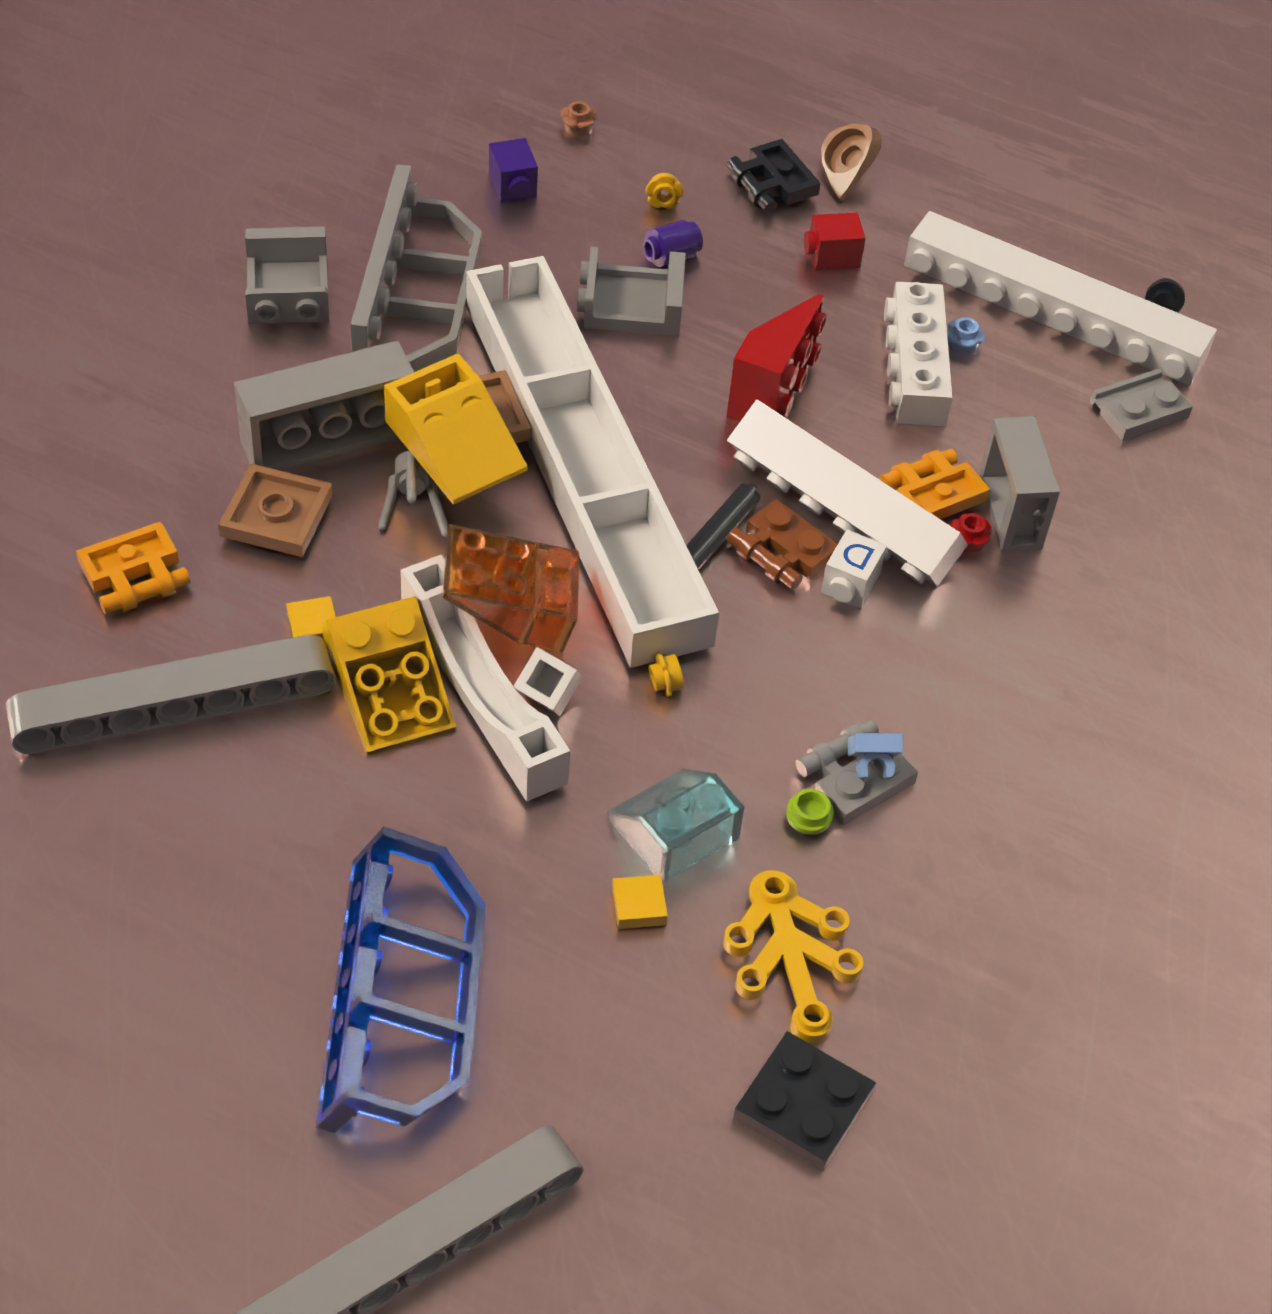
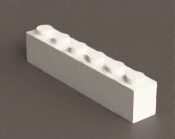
[727,400,968,587]

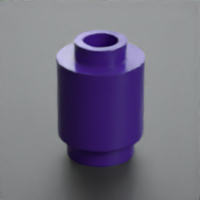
[643,220,703,267]

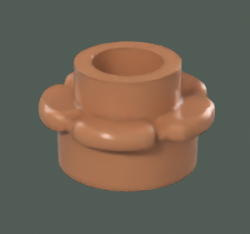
[561,101,598,136]

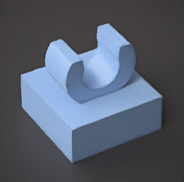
[848,733,903,779]

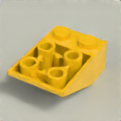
[384,353,528,505]
[322,596,456,753]

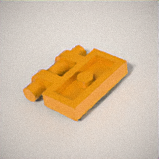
[879,448,990,519]
[76,521,191,614]

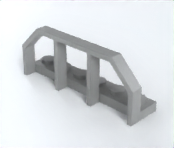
[350,164,482,372]

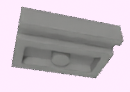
[1090,368,1193,441]

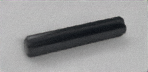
[686,483,761,570]

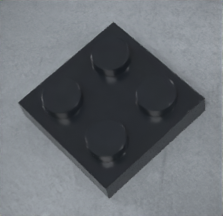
[733,1031,876,1171]

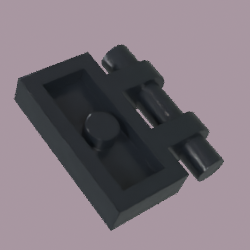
[727,139,821,214]

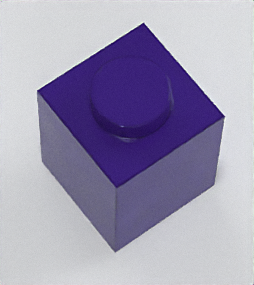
[489,138,538,202]

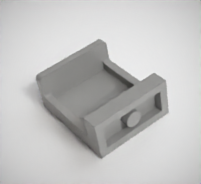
[245,226,329,324]
[577,247,686,337]

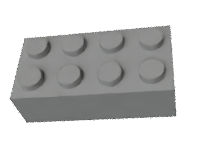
[234,340,414,471]

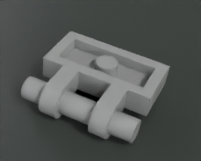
[796,719,918,825]

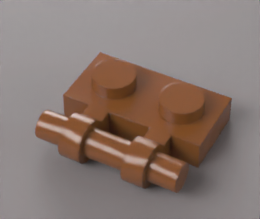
[727,499,838,590]

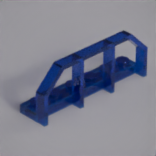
[315,826,486,1133]

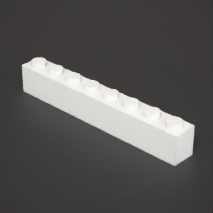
[904,211,1217,386]

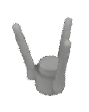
[379,451,450,538]

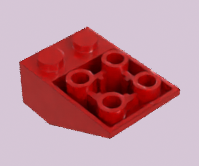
[726,294,827,422]

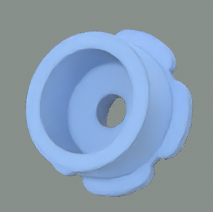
[947,317,985,354]

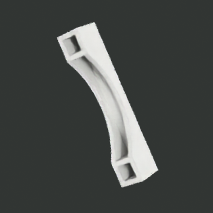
[401,554,570,802]

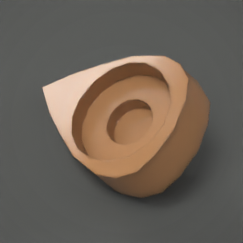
[821,123,882,202]

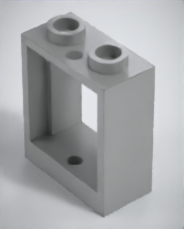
[979,416,1060,552]

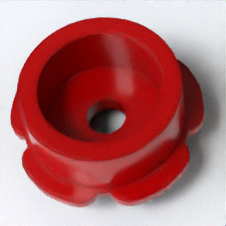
[950,513,992,553]

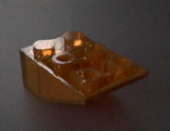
[442,524,579,653]

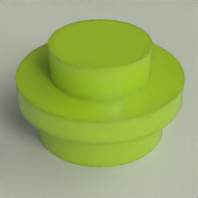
[786,788,834,835]

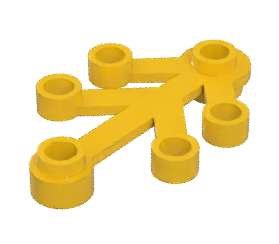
[723,870,864,1046]

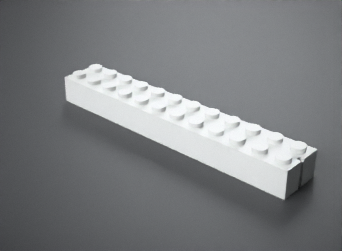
[466,256,719,668]

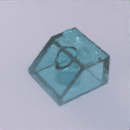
[607,768,745,883]

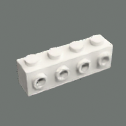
[884,282,952,427]

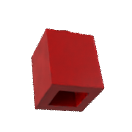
[804,212,866,270]

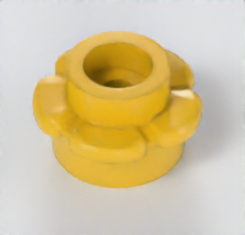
[646,173,683,209]
[649,654,684,698]

